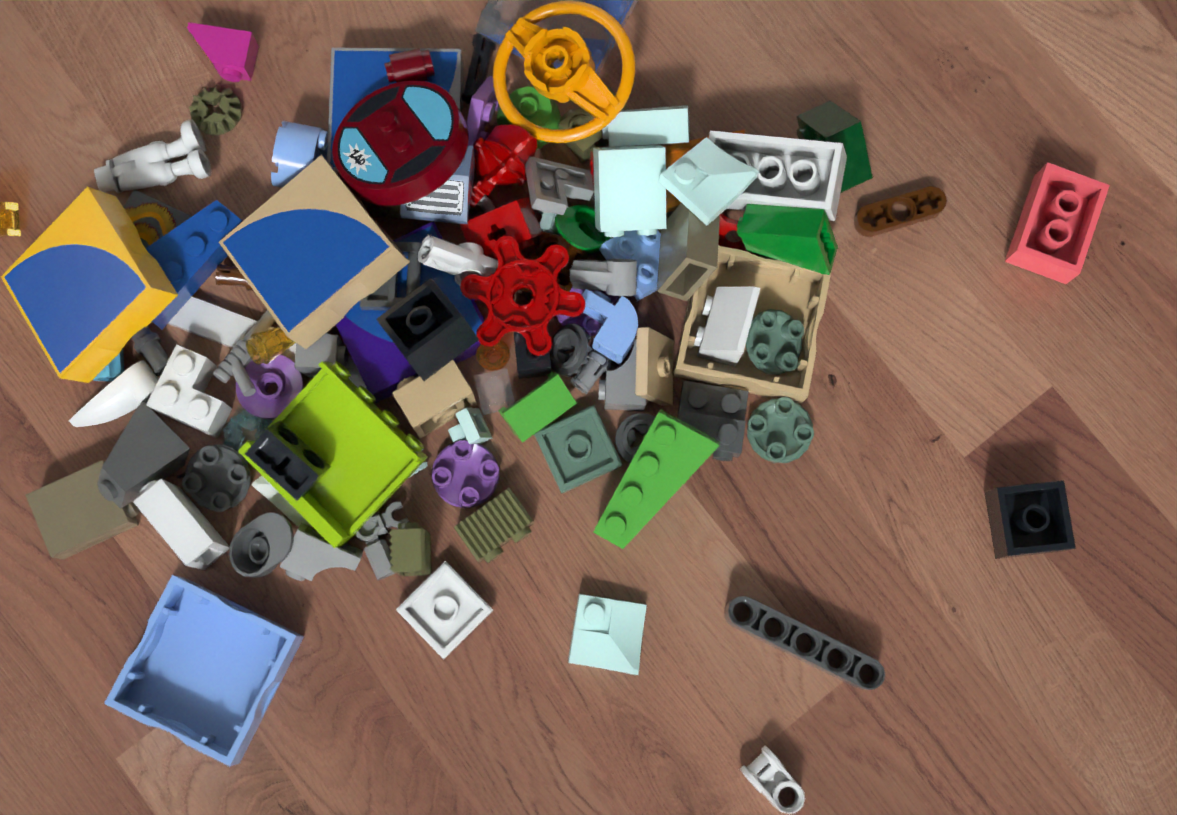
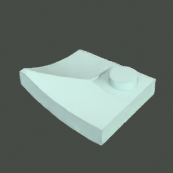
[658,137,759,226]
[568,594,647,675]

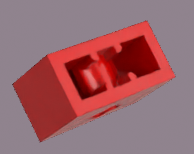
[460,197,543,260]

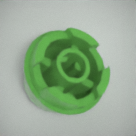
[497,86,561,150]

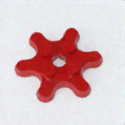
[460,236,586,356]

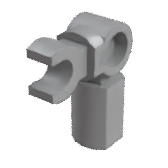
[355,502,410,580]

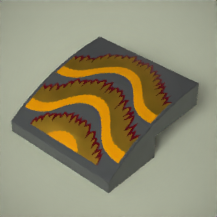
[123,189,192,248]

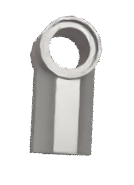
[570,259,637,296]

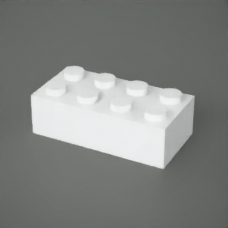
[709,131,847,221]

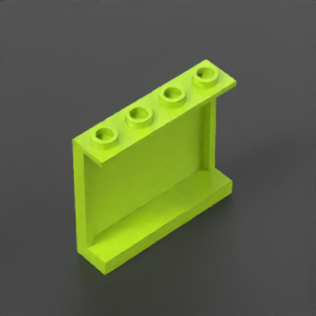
[238,361,428,548]

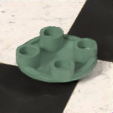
[746,309,804,375]
[747,397,814,463]

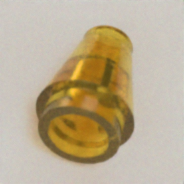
[246,327,296,365]

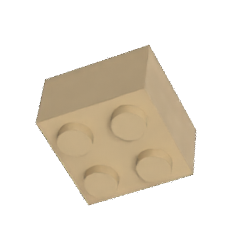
[392,360,477,439]

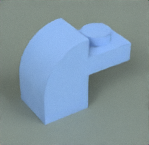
[582,289,638,365]

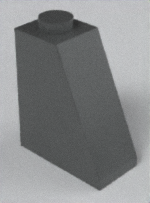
[97,402,190,509]

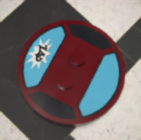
[332,80,469,206]

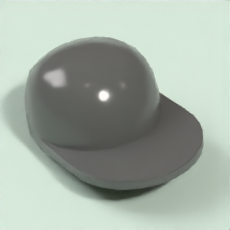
[229,512,294,577]

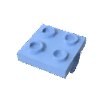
[599,229,661,301]

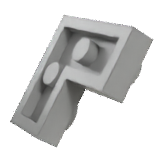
[525,156,594,215]

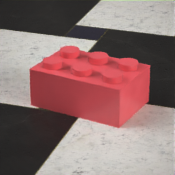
[1005,162,1110,284]

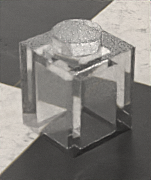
[474,368,515,415]

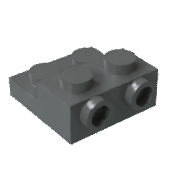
[677,381,749,462]

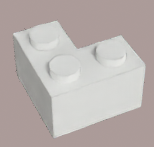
[146,344,232,439]

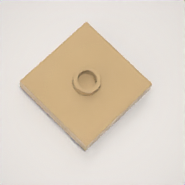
[635,327,674,406]

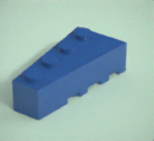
[146,200,243,330]

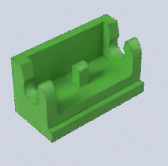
[498,372,577,443]

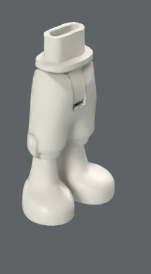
[94,119,211,193]

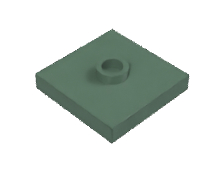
[534,405,622,494]

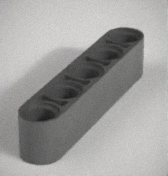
[724,596,885,690]

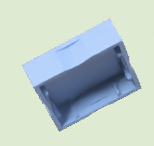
[104,575,304,766]

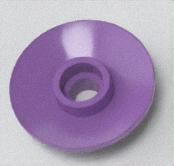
[236,353,303,419]

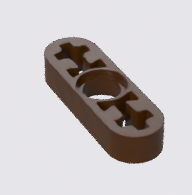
[854,186,947,237]

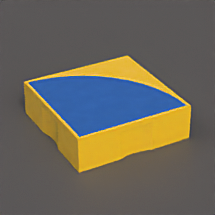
[1,186,178,383]

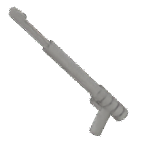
[213,310,275,397]

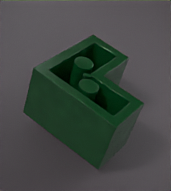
[796,101,873,193]

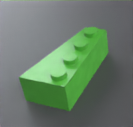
[593,409,721,549]

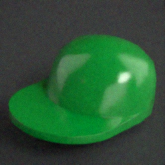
[555,205,612,254]

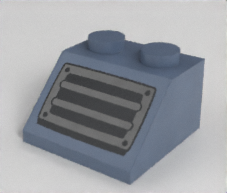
[400,145,475,224]

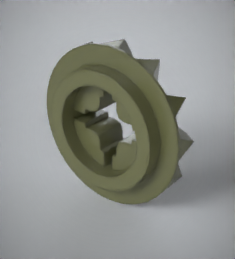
[189,84,242,135]

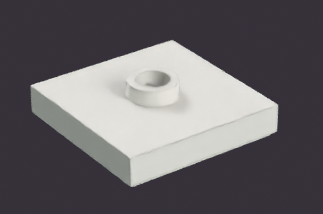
[396,561,493,659]

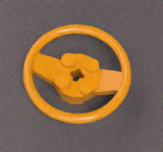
[493,0,635,143]

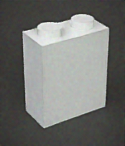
[133,479,230,570]

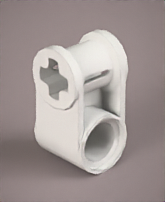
[739,746,805,814]

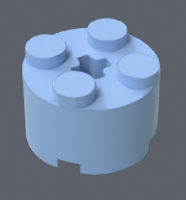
[271,121,328,188]

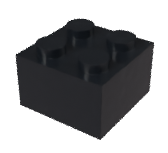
[376,278,479,381]
[985,480,1076,559]

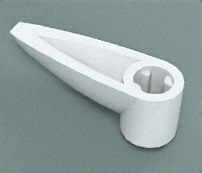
[69,360,159,427]

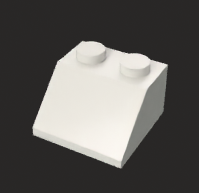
[694,287,760,367]

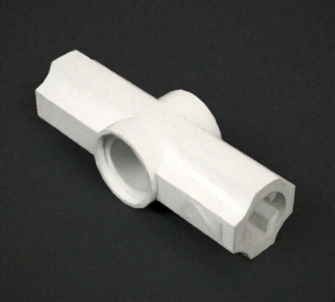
[418,235,498,285]

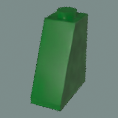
[737,204,838,275]

